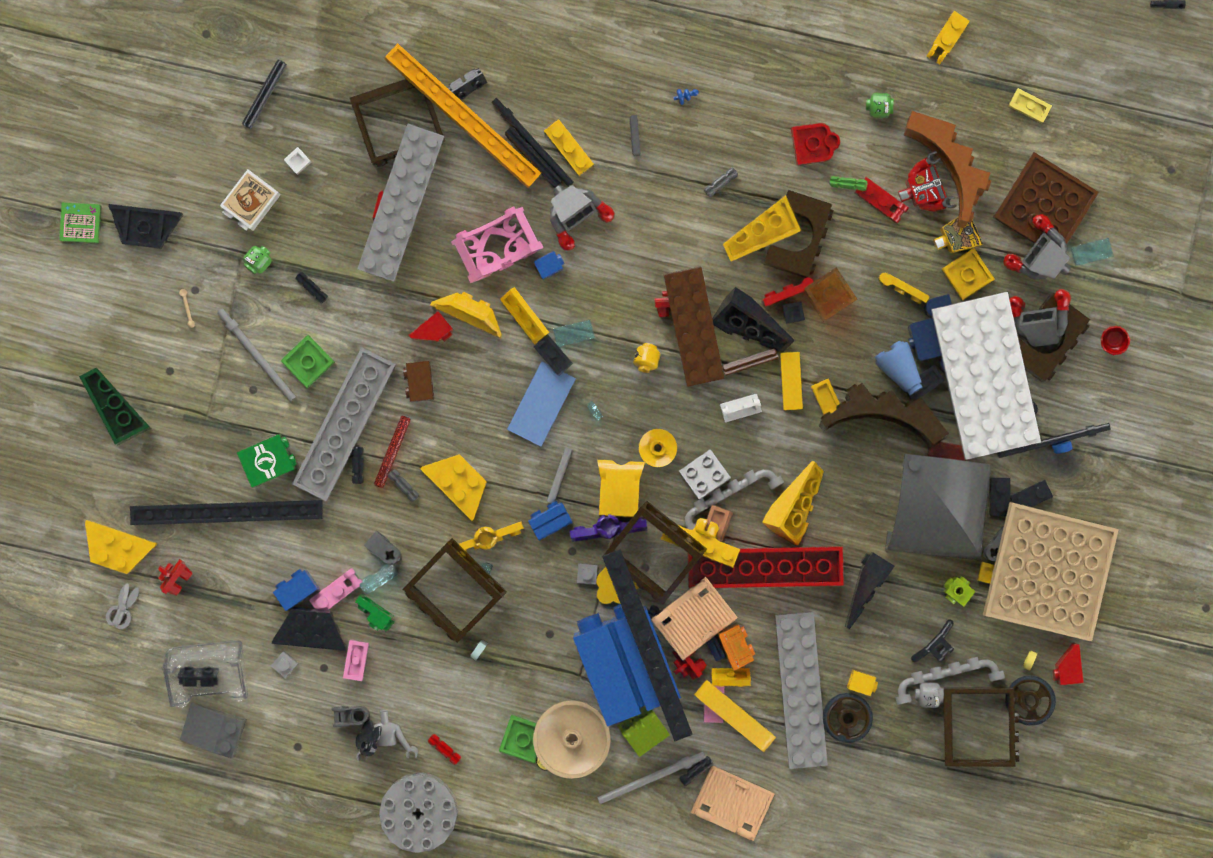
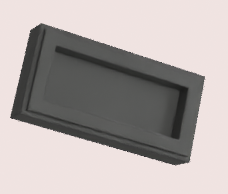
[629,115,641,156]

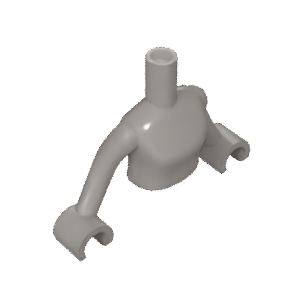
[356,710,419,761]

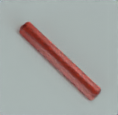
[374,416,411,488]

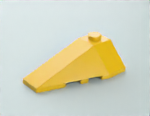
[762,461,824,545]

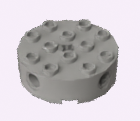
[379,772,458,853]

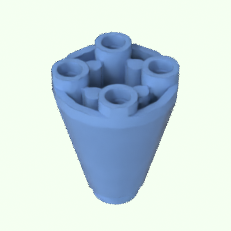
[875,341,922,395]

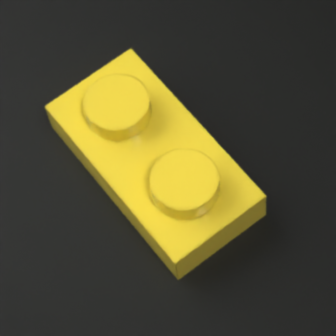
[1008,88,1052,124]

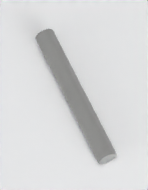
[547,447,572,503]

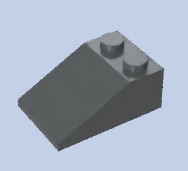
[180,703,247,759]

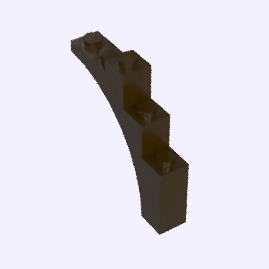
[819,383,949,449]

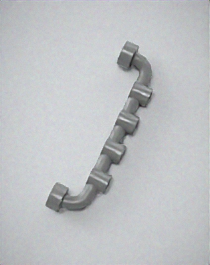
[685,469,785,530]
[895,657,1005,705]

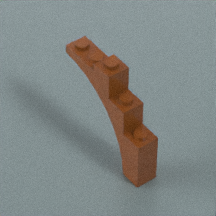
[903,111,991,228]

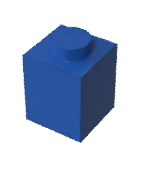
[534,251,565,280]

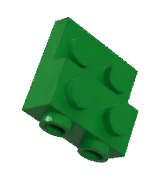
[355,594,395,632]

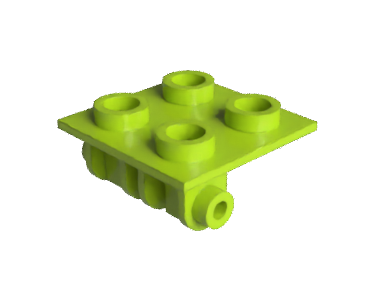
[617,706,670,757]

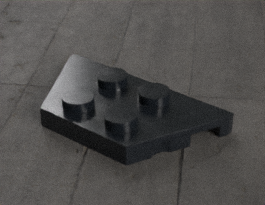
[108,204,183,249]
[272,607,346,651]

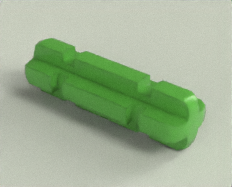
[830,176,867,191]

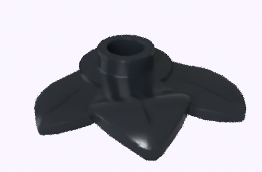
[355,720,382,757]

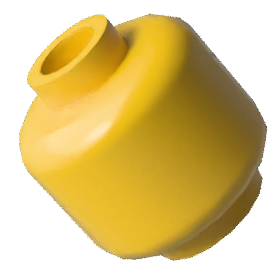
[633,343,660,373]

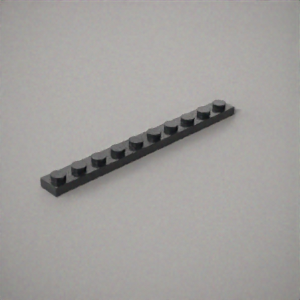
[130,500,323,525]
[602,549,693,742]

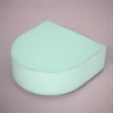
[470,640,488,660]

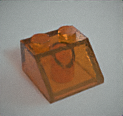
[804,267,857,322]

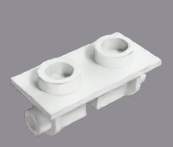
[720,394,762,422]

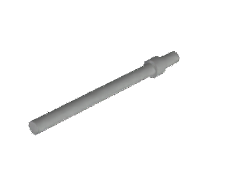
[217,308,296,402]
[597,752,706,804]

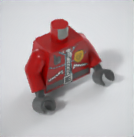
[898,151,957,212]

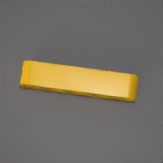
[694,680,776,752]

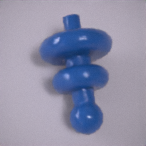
[673,89,699,105]

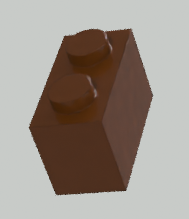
[403,361,434,402]

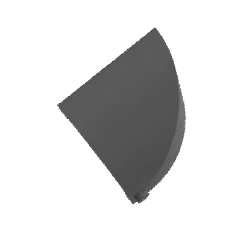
[885,454,991,561]

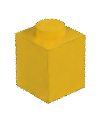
[847,669,878,696]

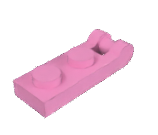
[309,568,363,610]

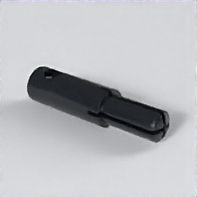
[1150,0,1186,9]

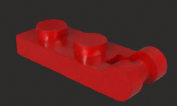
[854,177,909,224]
[762,277,814,308]

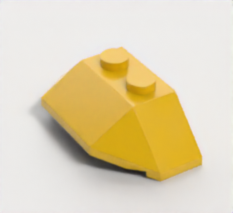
[430,292,502,339]

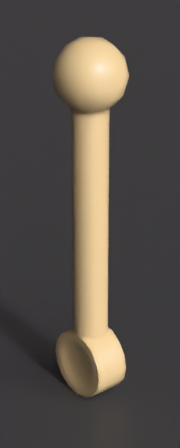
[179,289,195,328]

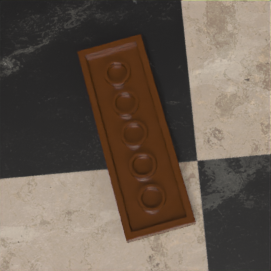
[663,266,725,387]

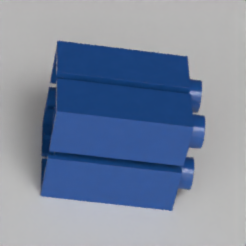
[573,604,681,727]

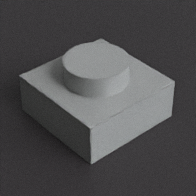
[577,563,597,584]
[271,651,299,678]

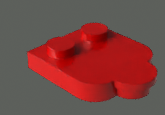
[791,123,841,166]

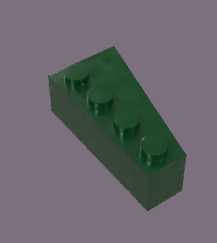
[79,367,152,446]

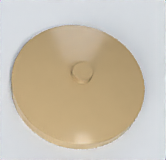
[533,700,611,779]

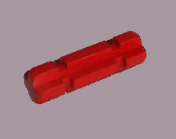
[428,734,461,765]

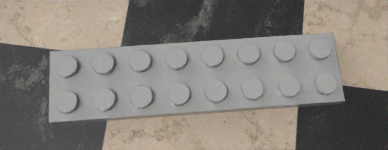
[357,124,444,282]
[292,347,396,501]
[775,612,828,769]

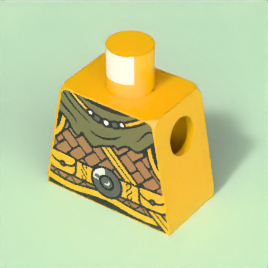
[933,217,983,253]

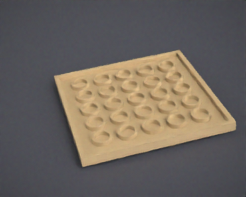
[983,502,1119,641]

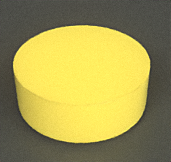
[1023,651,1037,671]

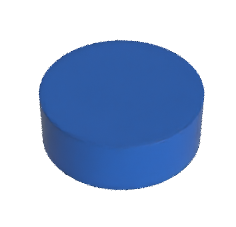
[1052,441,1073,454]

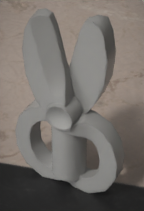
[106,584,139,629]

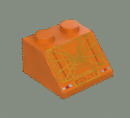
[718,624,756,671]

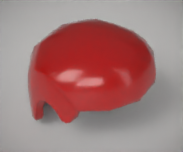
[1100,326,1130,355]

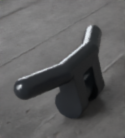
[911,619,954,662]

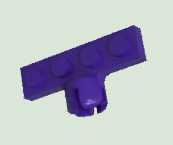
[570,514,647,542]

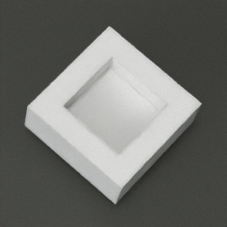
[284,147,311,175]

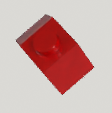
[409,311,454,342]
[1053,643,1084,685]

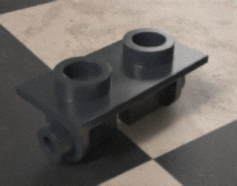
[447,68,488,100]
[177,666,219,687]

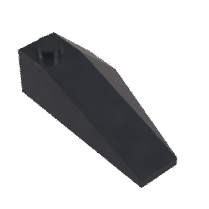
[712,287,794,353]
[845,552,895,629]

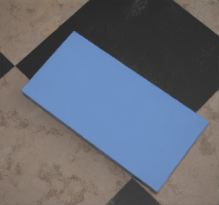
[507,361,576,447]

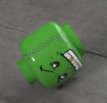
[866,93,894,118]
[243,246,272,274]

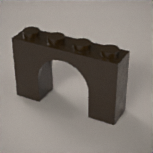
[763,190,834,278]
[1018,292,1091,382]

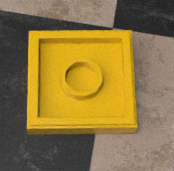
[941,248,995,301]

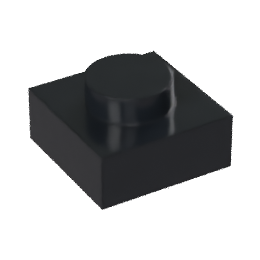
[782,301,805,324]

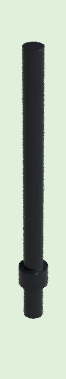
[491,98,574,187]
[997,423,1111,458]

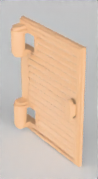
[651,577,738,660]
[691,766,775,841]

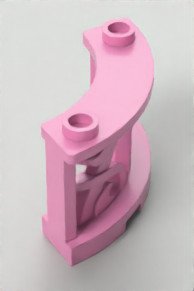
[451,207,544,283]

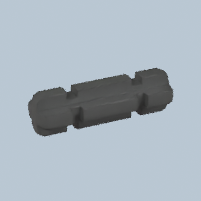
[704,167,738,197]
[388,469,419,502]

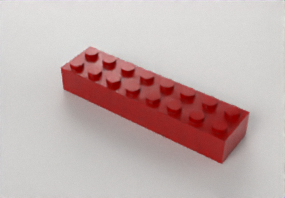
[687,546,844,589]

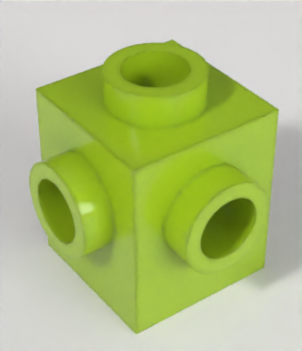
[943,576,976,607]

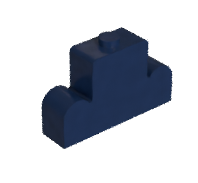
[908,294,952,373]

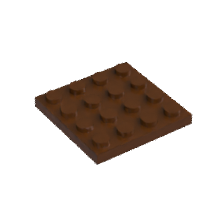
[993,152,1099,245]

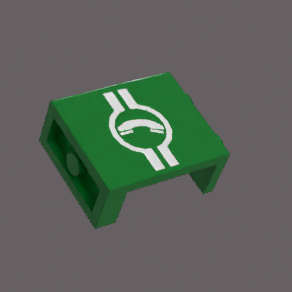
[237,434,297,488]

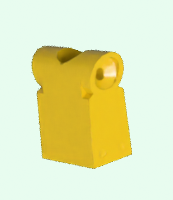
[597,459,645,518]

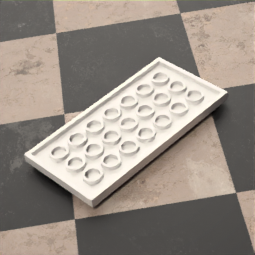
[931,292,1041,460]

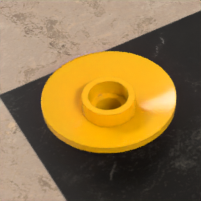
[639,429,677,467]

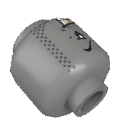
[915,683,943,708]

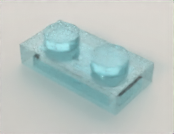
[359,564,400,594]

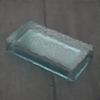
[1071,238,1114,266]
[553,320,595,347]

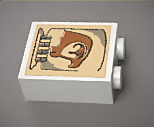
[220,169,281,231]

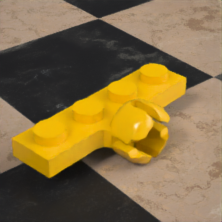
[661,518,740,568]
[459,521,524,552]

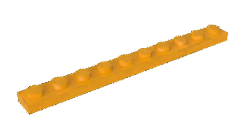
[384,43,541,188]

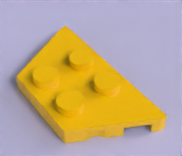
[420,454,487,521]
[85,520,157,574]

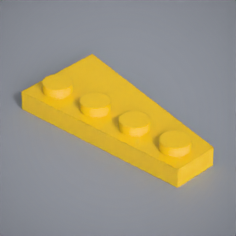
[723,195,801,261]

